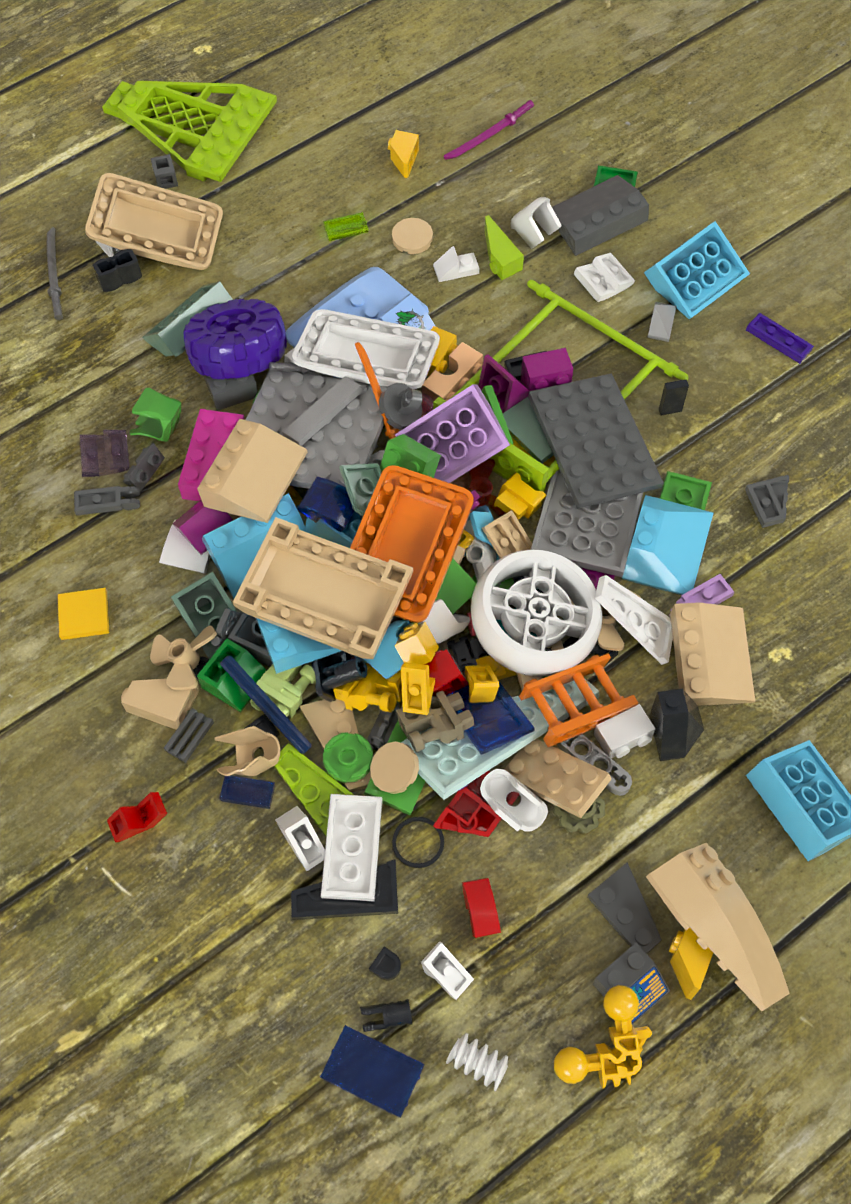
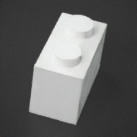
[594,704,655,758]

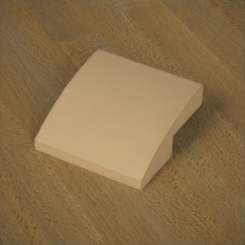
[482,510,532,558]

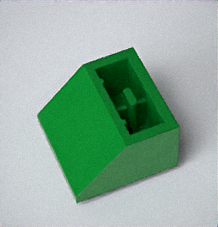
[197,638,267,712]

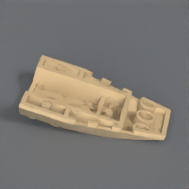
[646,843,790,1011]

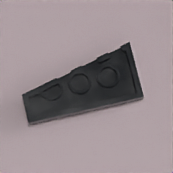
[291,859,398,920]

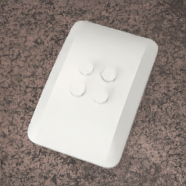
[292,309,440,389]

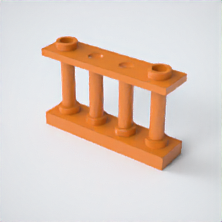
[519,653,639,747]

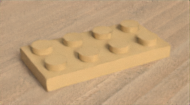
[504,739,612,818]

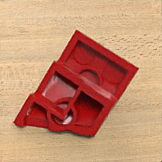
[433,771,520,837]

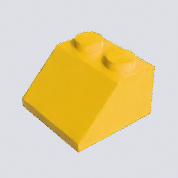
[668,928,713,1000]

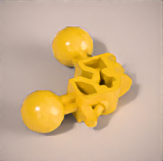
[554,985,652,1089]

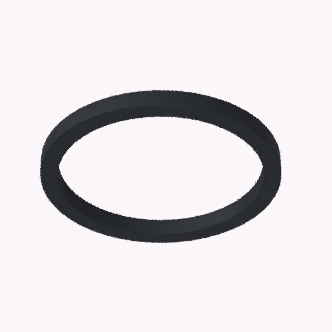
[392,817,444,868]

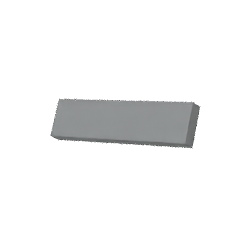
[282,376,363,446]

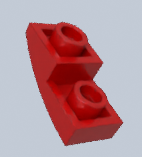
[462,878,501,938]

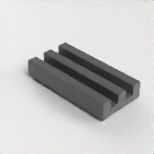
[164,708,214,763]

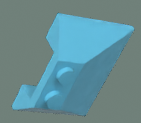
[622,495,713,595]

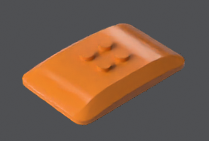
[350,465,474,623]

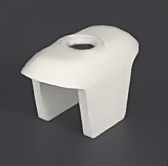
[511,197,562,248]
[418,599,470,644]
[480,769,548,831]

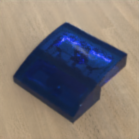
[297,477,354,533]

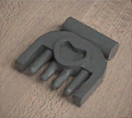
[211,608,243,647]

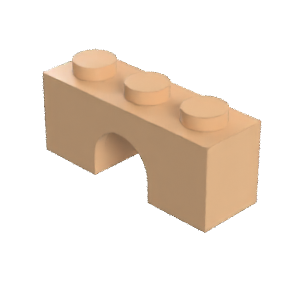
[422,342,483,404]

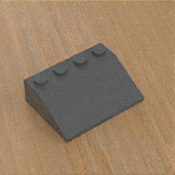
[552,175,649,256]

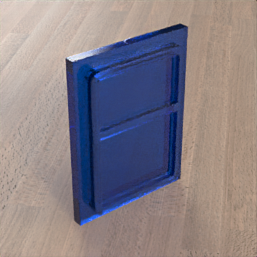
[446,680,535,755]

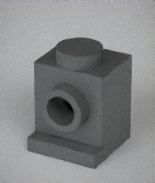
[150,154,178,189]

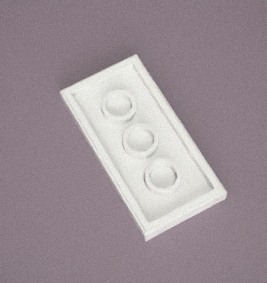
[321,794,382,901]

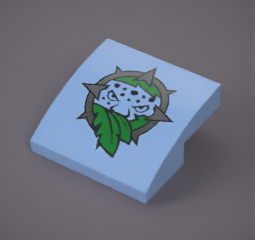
[379,294,436,330]

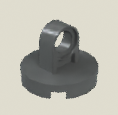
[379,383,422,429]

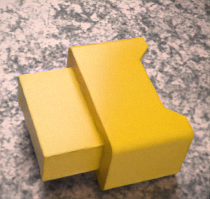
[494,472,546,520]

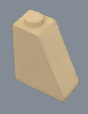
[121,679,200,730]

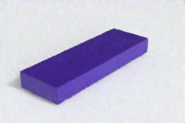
[746,312,814,364]

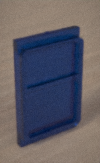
[320,1025,425,1118]

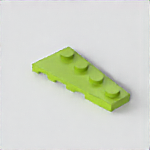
[274,743,354,837]

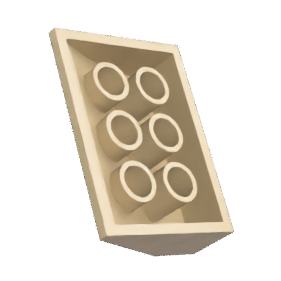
[197,419,308,523]
[670,603,755,706]

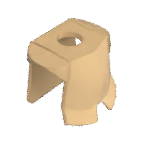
[215,726,280,776]

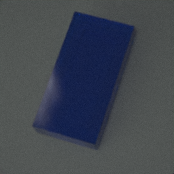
[219,775,275,809]

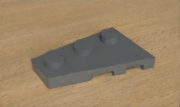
[587,862,662,954]

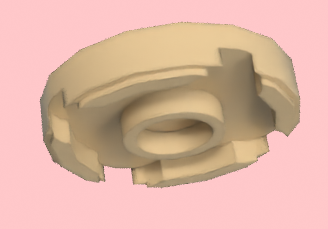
[392,218,433,254]
[370,741,419,794]

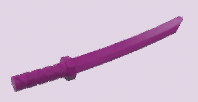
[444,100,534,160]

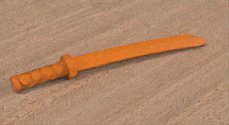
[355,342,399,439]

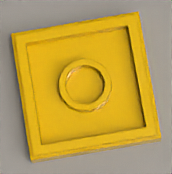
[58,588,109,640]

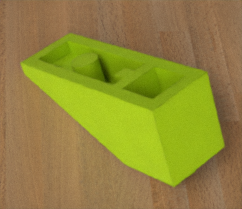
[485,215,524,280]

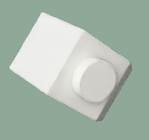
[275,806,325,871]

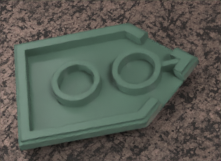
[339,463,382,517]

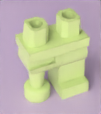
[250,664,316,718]

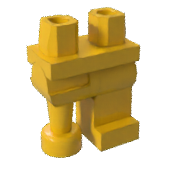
[333,663,402,713]

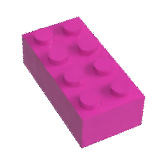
[178,409,245,501]

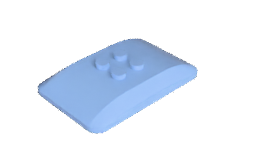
[286,267,429,379]

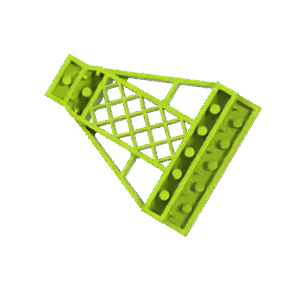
[102,81,277,182]

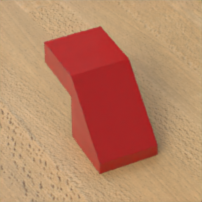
[107,792,167,843]

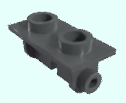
[123,443,165,492]
[367,702,400,751]

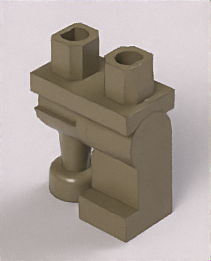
[396,691,474,753]

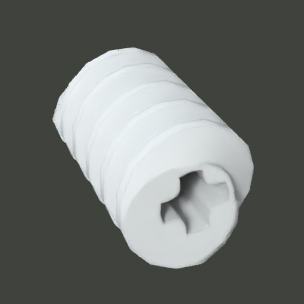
[446,1033,508,1092]

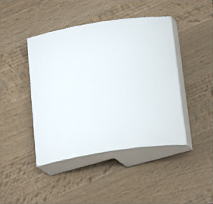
[574,253,635,302]
[159,520,211,574]

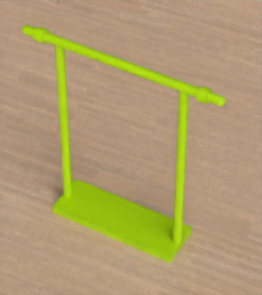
[433,280,689,493]

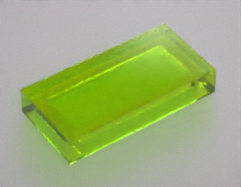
[323,212,369,241]

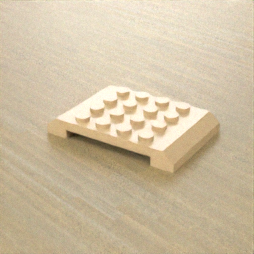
[233,517,413,659]

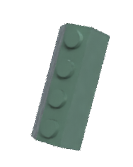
[142,281,233,357]

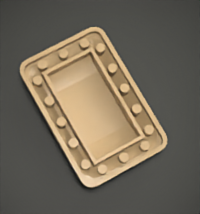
[85,173,223,270]

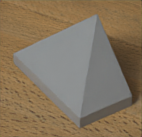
[648,302,676,342]

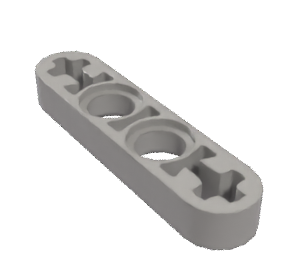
[556,721,632,796]

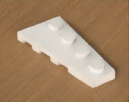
[595,575,673,665]

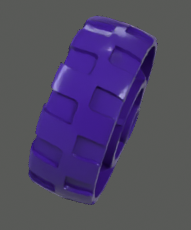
[183,299,287,379]

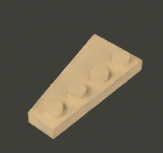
[299,699,371,793]

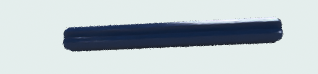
[220,656,312,754]

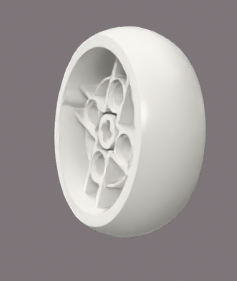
[471,549,602,677]

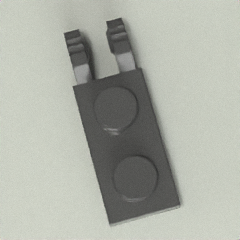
[74,486,140,516]

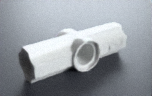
[464,520,501,588]

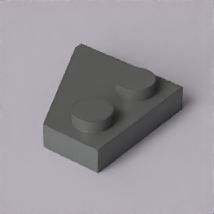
[745,475,789,528]

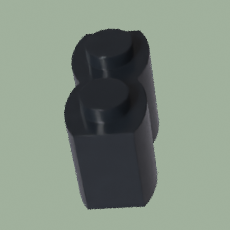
[93,249,142,292]

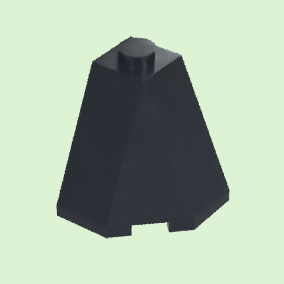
[649,688,704,761]

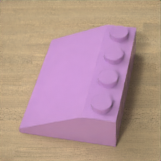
[395,384,510,483]

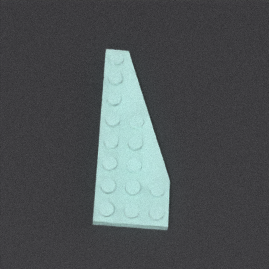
[401,679,599,800]

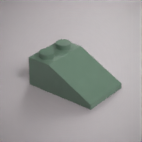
[170,572,237,659]

